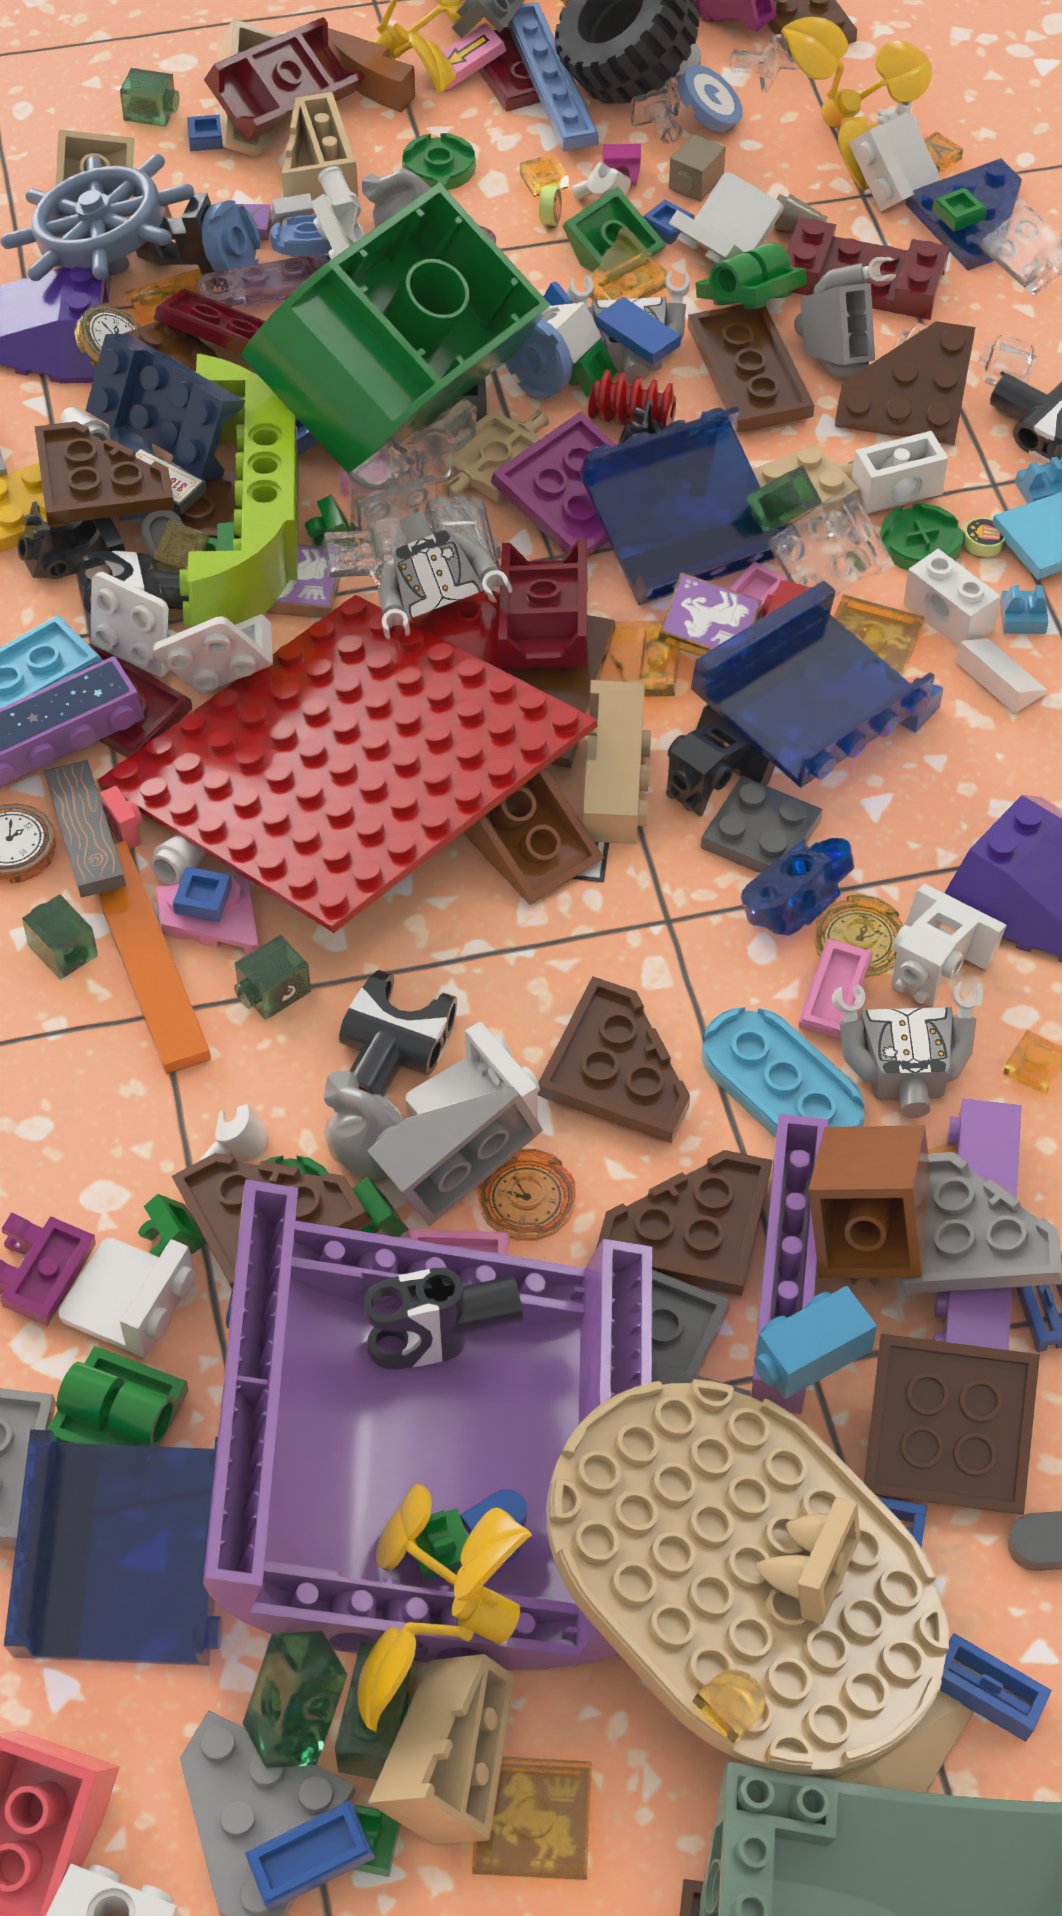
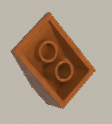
[464,768,604,905]

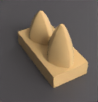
[756,1497,860,1624]

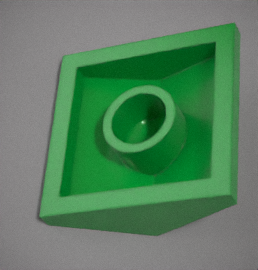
[562,186,666,285]

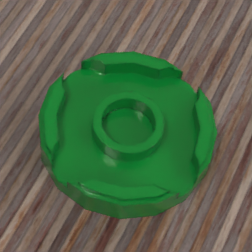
[402,133,476,190]

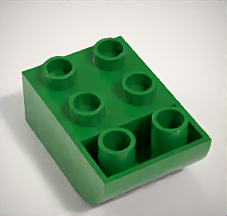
[240,182,551,479]

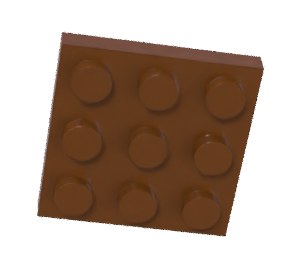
[864,1334,1040,1515]

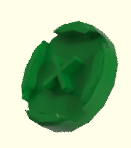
[879,503,964,571]

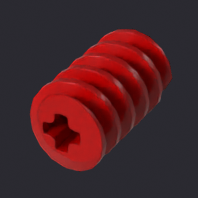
[588,369,676,433]

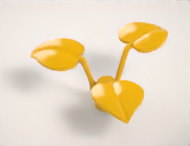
[371,0,475,94]
[781,17,932,191]
[357,1483,532,1733]

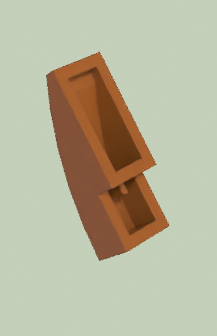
[328,28,415,113]

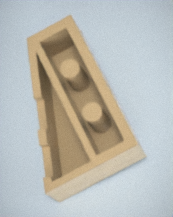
[281,92,358,201]
[583,680,651,844]
[368,1654,515,1845]

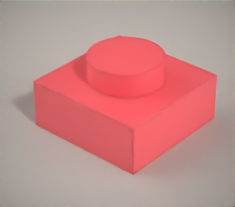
[100,786,143,849]

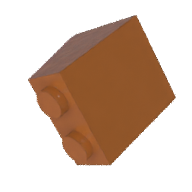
[808,1125,930,1278]

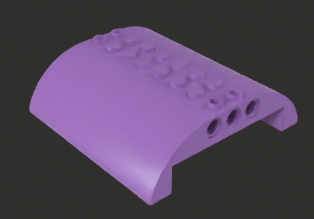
[203,1179,652,1670]

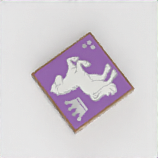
[266,545,344,618]

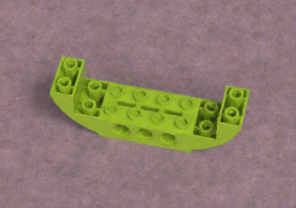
[180,354,299,627]

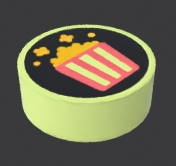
[539,186,562,226]
[963,518,1005,557]

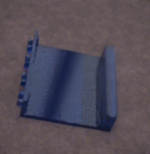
[579,406,799,606]
[690,580,935,788]
[3,1429,222,1666]

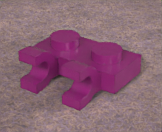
[0,1212,96,1326]

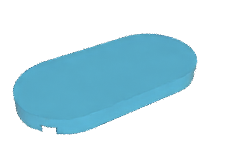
[702,1007,865,1138]

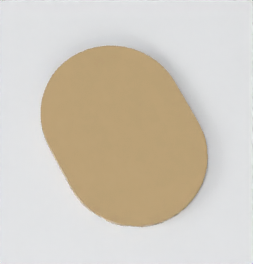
[546,1379,949,1775]

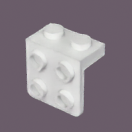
[848,113,940,212]
[669,172,783,263]
[90,572,177,678]
[153,614,273,694]
[406,1021,540,1120]
[58,1238,195,1359]

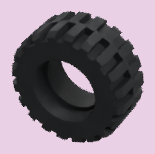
[555,0,699,104]

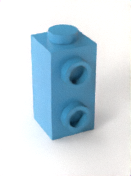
[754,1286,877,1399]

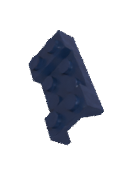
[85,334,245,479]

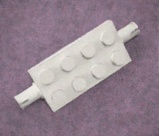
[310,166,365,259]

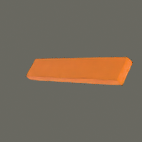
[96,840,211,1074]

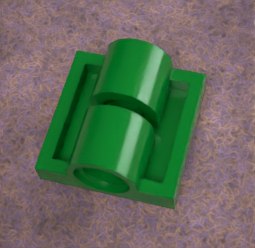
[695,242,807,309]
[45,1346,189,1478]

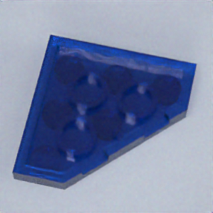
[905,158,1022,271]

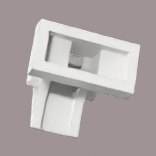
[891,883,1007,1007]

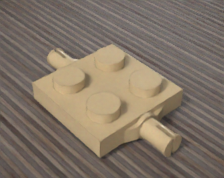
[438,409,549,503]
[738,444,860,530]

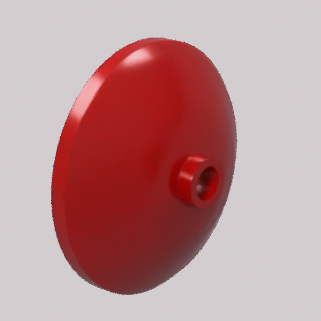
[409,591,510,673]

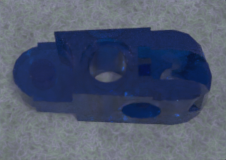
[740,838,855,936]

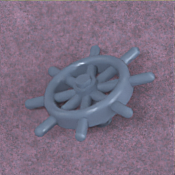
[0,154,195,281]

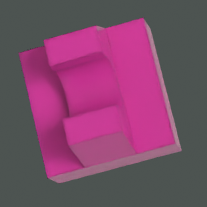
[602,143,641,186]

